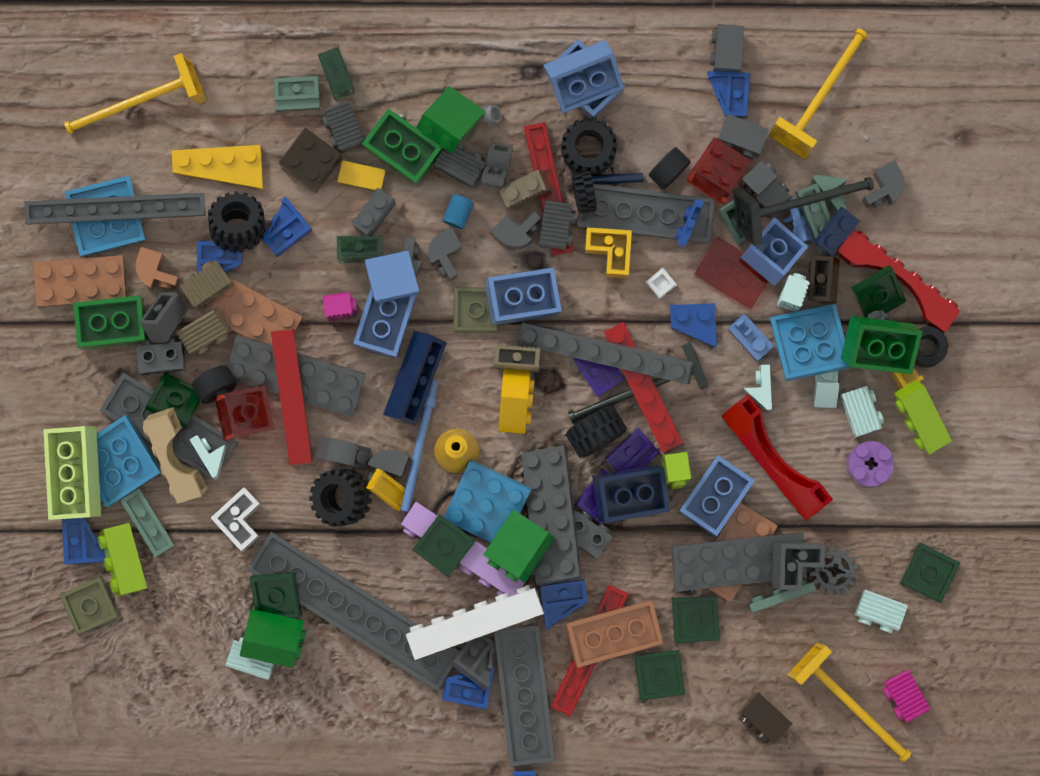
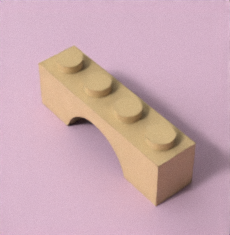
[143,408,208,504]

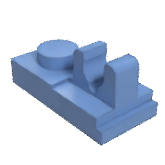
[783,198,814,244]
[727,314,774,361]

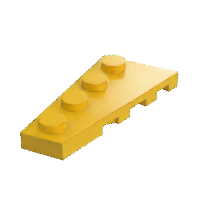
[172,145,264,190]

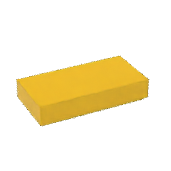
[337,160,386,191]
[366,469,405,511]

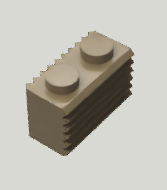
[499,170,552,209]
[180,260,234,310]
[177,307,232,355]
[494,344,540,372]

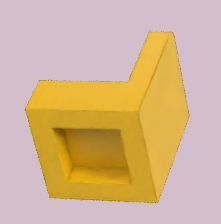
[890,368,924,389]

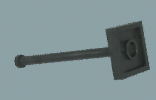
[733,177,874,246]
[568,342,709,424]

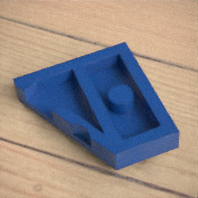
[707,71,751,118]
[263,196,313,258]
[674,199,704,249]
[197,241,243,273]
[670,303,717,347]
[62,518,106,565]
[540,579,588,629]
[442,666,495,709]

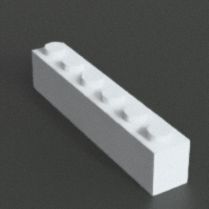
[406,585,544,660]

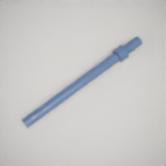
[401,380,439,512]

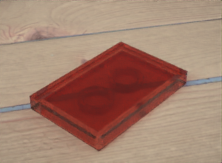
[694,236,768,310]

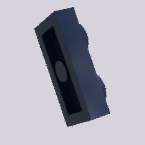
[814,207,860,257]

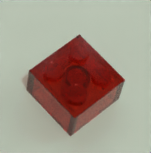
[686,137,751,205]
[214,385,275,441]

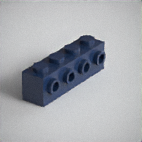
[383,331,447,426]

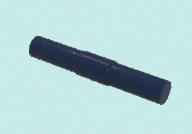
[591,173,643,184]

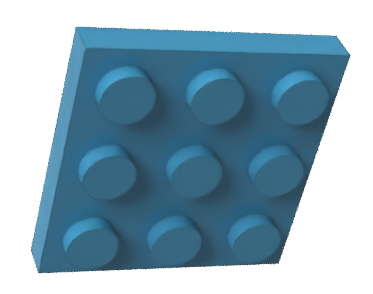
[65,175,146,257]
[770,304,851,382]
[97,415,161,508]
[444,459,532,543]

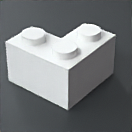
[211,487,261,552]

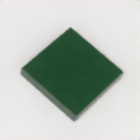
[851,265,906,318]
[145,372,200,428]
[412,514,476,578]
[900,543,960,603]
[250,572,302,618]
[672,595,720,643]
[634,650,685,700]

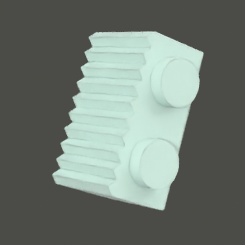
[777,273,810,312]
[840,386,884,438]
[854,590,908,634]
[225,637,275,680]

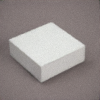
[645,268,677,300]

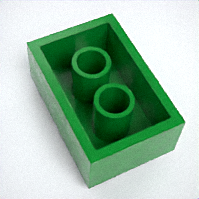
[362,108,443,187]
[73,295,148,350]
[841,316,923,374]

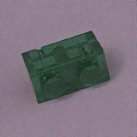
[318,47,355,100]
[337,235,383,264]

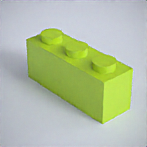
[894,380,952,455]
[661,452,691,490]
[98,523,147,597]

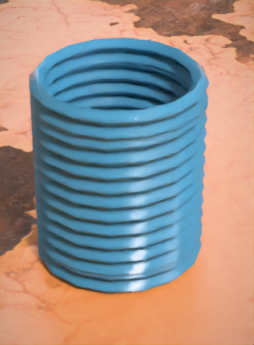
[442,194,474,229]

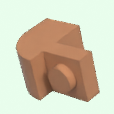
[135,247,180,290]

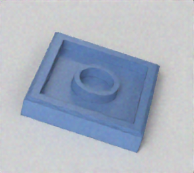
[364,251,419,303]

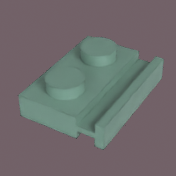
[274,76,320,112]

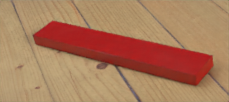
[524,122,574,257]
[271,329,313,465]
[550,585,629,717]

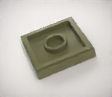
[453,287,498,333]
[59,576,119,636]

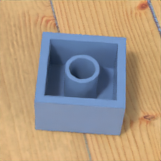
[740,218,808,286]

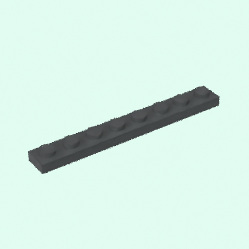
[24,193,206,225]
[518,322,694,384]

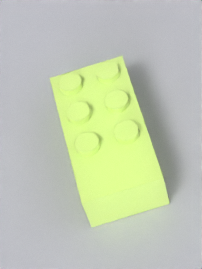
[43,426,101,520]

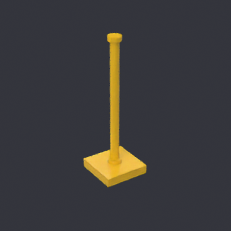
[768,28,868,160]
[64,53,207,134]
[787,642,912,762]

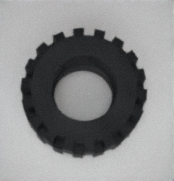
[561,117,617,175]
[208,191,265,253]
[565,405,627,458]
[309,468,372,527]

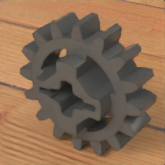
[809,546,859,595]

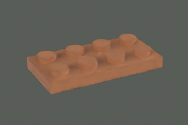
[34,255,127,308]
[203,278,303,344]
[707,503,778,603]
[565,599,663,668]

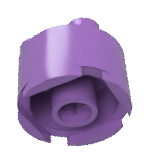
[846,441,894,488]

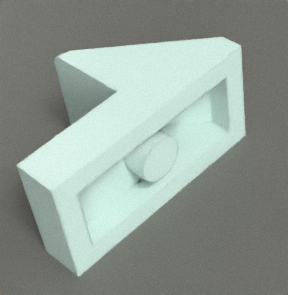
[742,365,772,412]
[814,371,839,408]
[190,435,227,479]

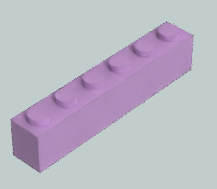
[401,502,525,596]

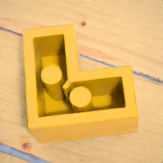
[585,228,632,279]
[498,369,534,434]

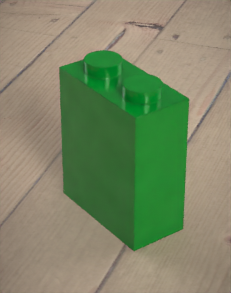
[416,86,485,153]
[483,510,555,583]
[240,609,306,668]

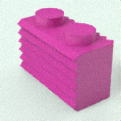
[323,292,358,323]
[882,670,931,723]

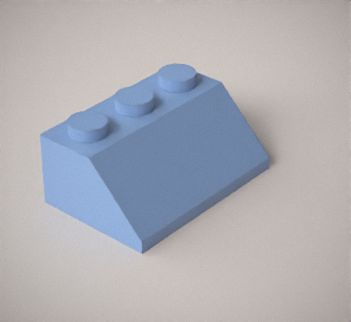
[543,40,624,114]

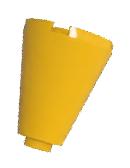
[434,428,479,473]

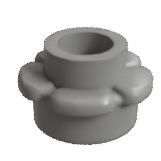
[482,105,502,126]

